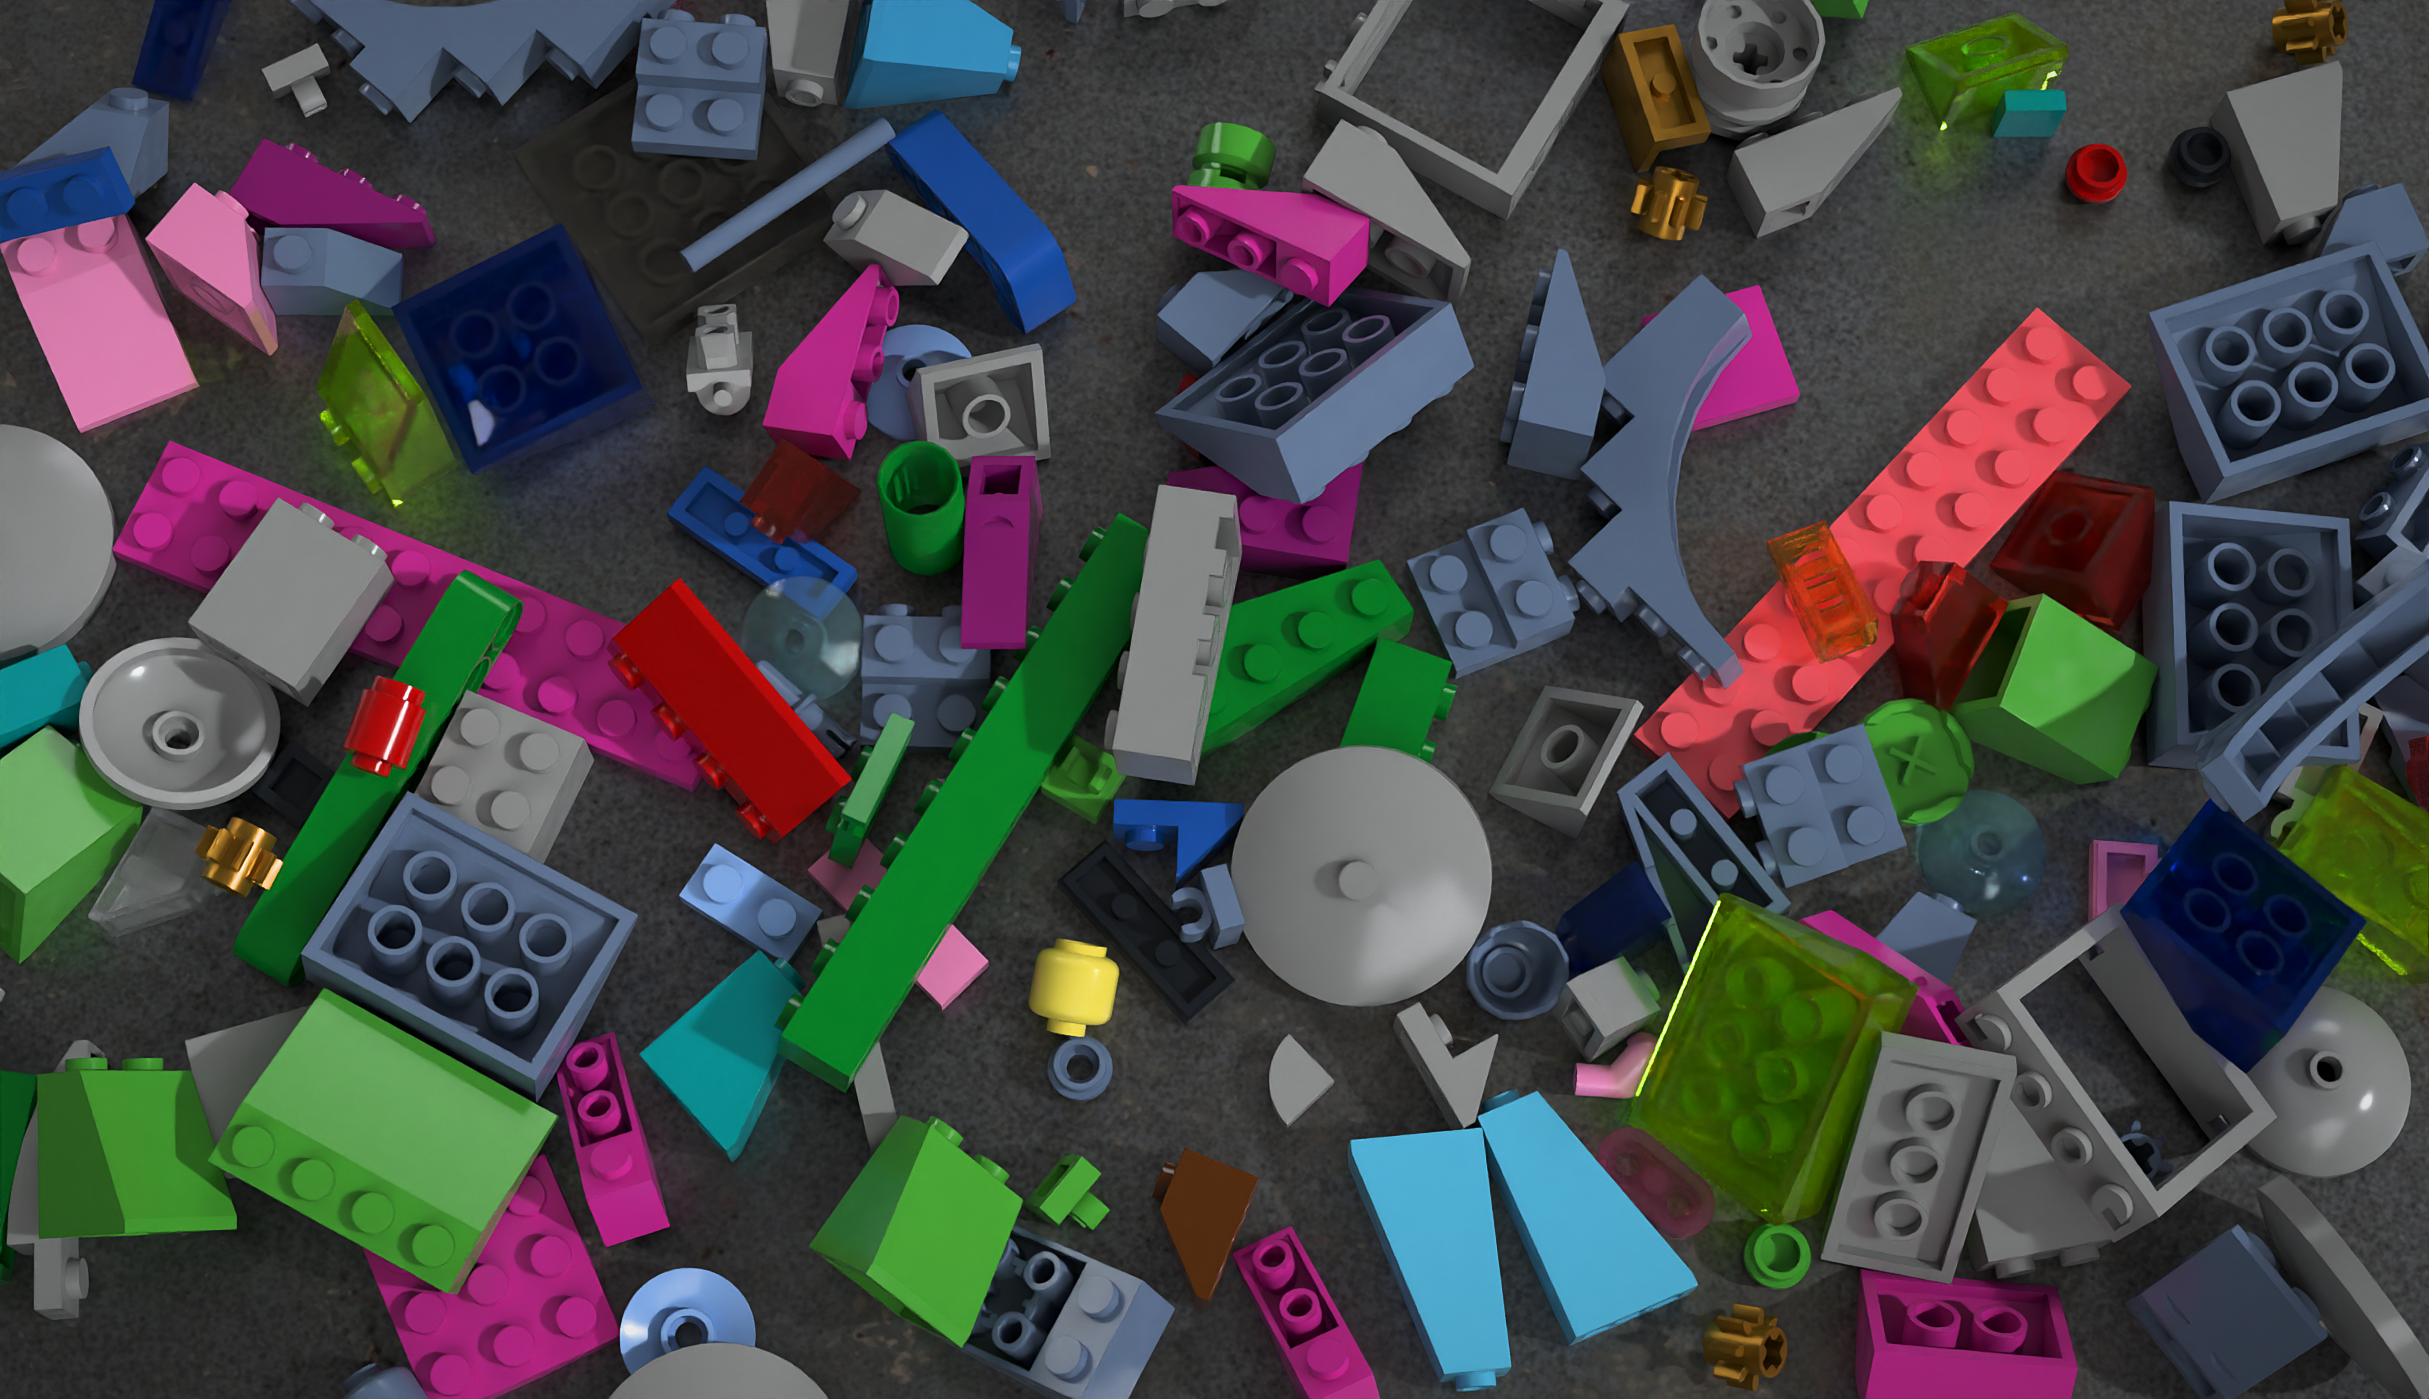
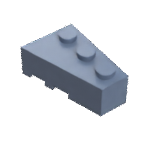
[1617,752,1792,994]

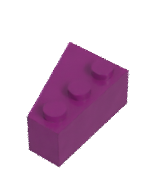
[1167,461,1363,581]

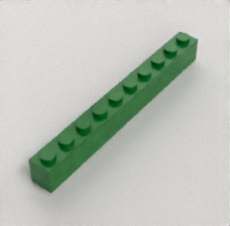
[774,512,1150,1093]

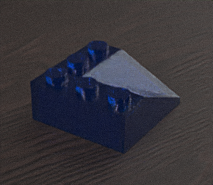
[391,223,656,476]
[2119,798,2367,1074]

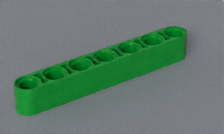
[233,570,524,988]

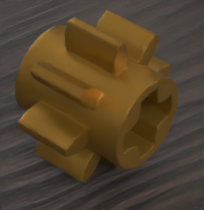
[2272,0,2348,66]
[1629,166,1708,240]
[194,817,284,898]
[1703,1302,1787,1391]

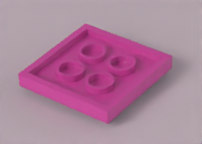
[362,1154,620,1399]

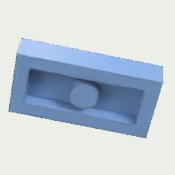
[679,843,825,966]

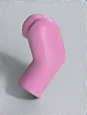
[1573,1032,1664,1099]

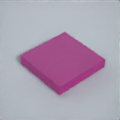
[1641,285,1800,432]

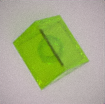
[1905,11,2069,131]

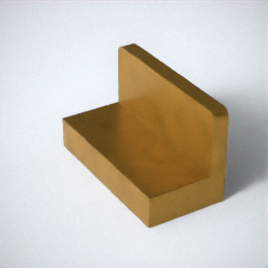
[1601,24,1711,173]

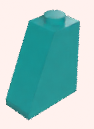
[639,949,807,1163]

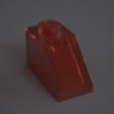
[739,438,862,545]
[1890,560,2009,711]

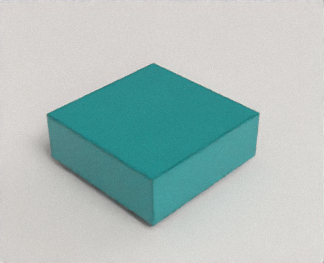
[1991,89,2067,137]

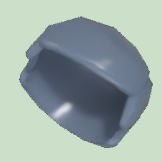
[1464,920,1569,1020]

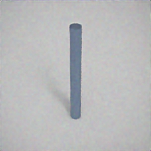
[679,117,896,273]

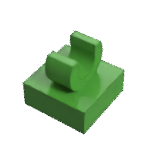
[1041,734,1127,825]
[1023,1153,1110,1231]

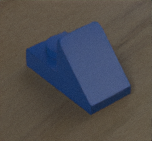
[1113,799,1244,891]

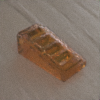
[1767,520,1879,664]

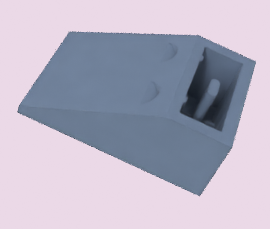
[1499,248,1606,481]
[2124,1224,2329,1399]
[924,1225,1175,1399]

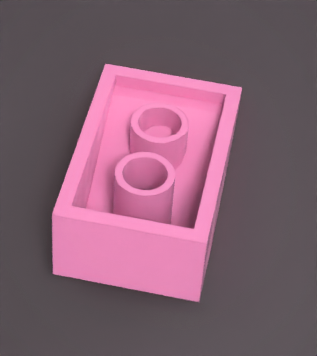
[0,213,199,433]

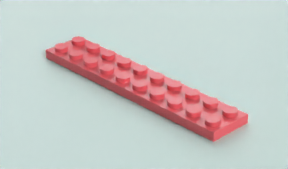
[1630,307,2132,824]

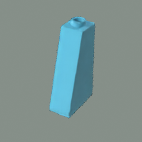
[1472,1090,1698,1346]
[1346,1128,1511,1392]

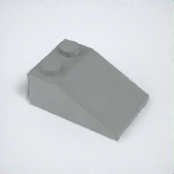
[1301,119,1472,315]

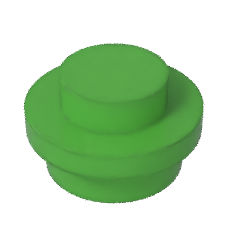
[1743,1222,1811,1290]

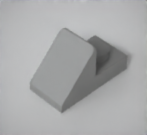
[1392,1002,1498,1130]

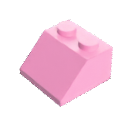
[145,182,278,356]

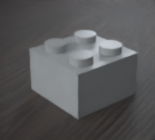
[414,690,594,864]

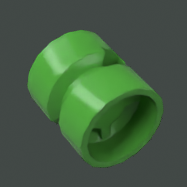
[1185,122,1277,191]

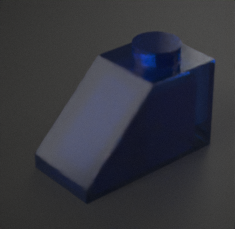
[1555,861,1672,974]

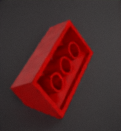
[606,578,852,845]

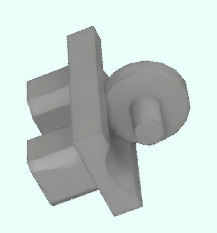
[686,304,754,416]

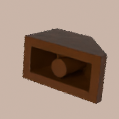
[1152,1148,1259,1311]

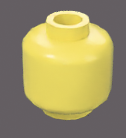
[1028,938,1119,1037]

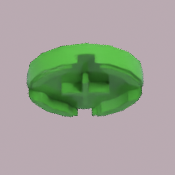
[1857,698,1975,828]

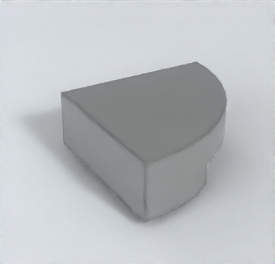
[1268,1034,1334,1129]

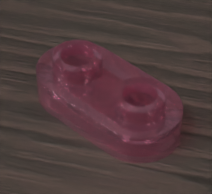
[1595,1127,1715,1240]

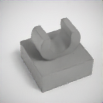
[261,43,331,118]

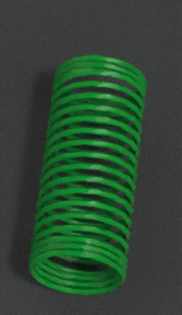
[876,440,966,576]

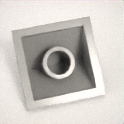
[906,343,1051,477]
[1488,685,1644,840]

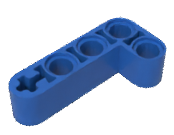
[884,109,1077,336]

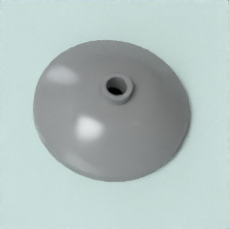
[79,637,280,810]
[2221,984,2411,1179]

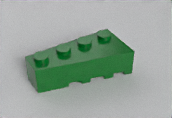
[1129,559,1415,762]

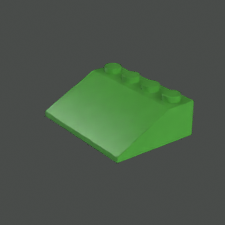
[208,988,559,1295]

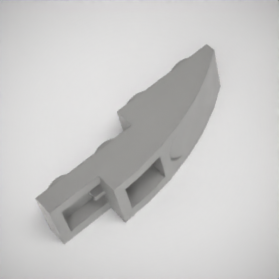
[7,1040,114,1320]

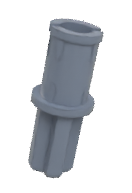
[755,660,858,763]

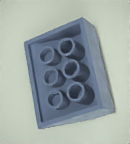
[2145,239,2429,504]
[1154,286,1475,504]
[2140,501,2361,770]
[301,791,638,1104]

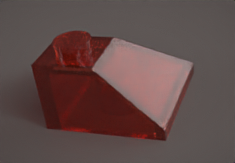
[1989,470,2156,631]

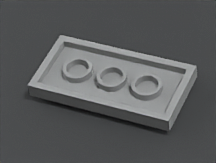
[1820,1031,2017,1284]

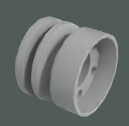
[1685,0,1826,141]

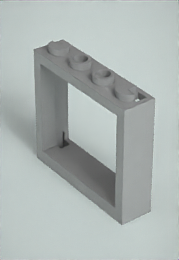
[1314,0,1630,221]
[1954,901,2277,1243]

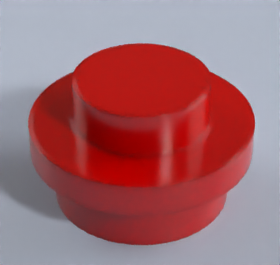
[2065,143,2127,204]

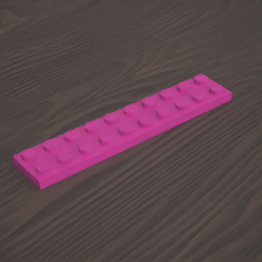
[112,440,702,792]

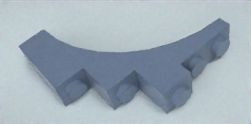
[287,0,677,123]
[1568,273,1753,689]
[2195,559,2429,822]

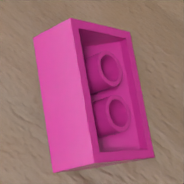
[1855,1269,2078,1399]

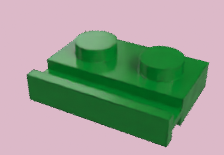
[825,712,916,869]

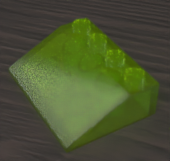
[1624,893,1920,1226]

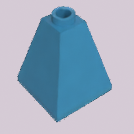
[843,0,1021,109]

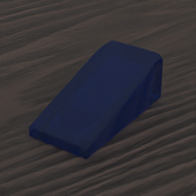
[132,0,231,101]

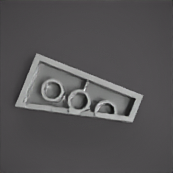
[1104,484,1243,786]

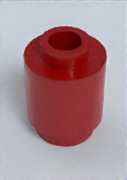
[342,676,427,778]

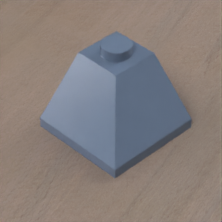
[11,87,169,200]

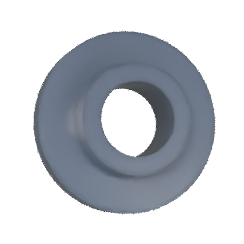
[1047,1036,1113,1101]

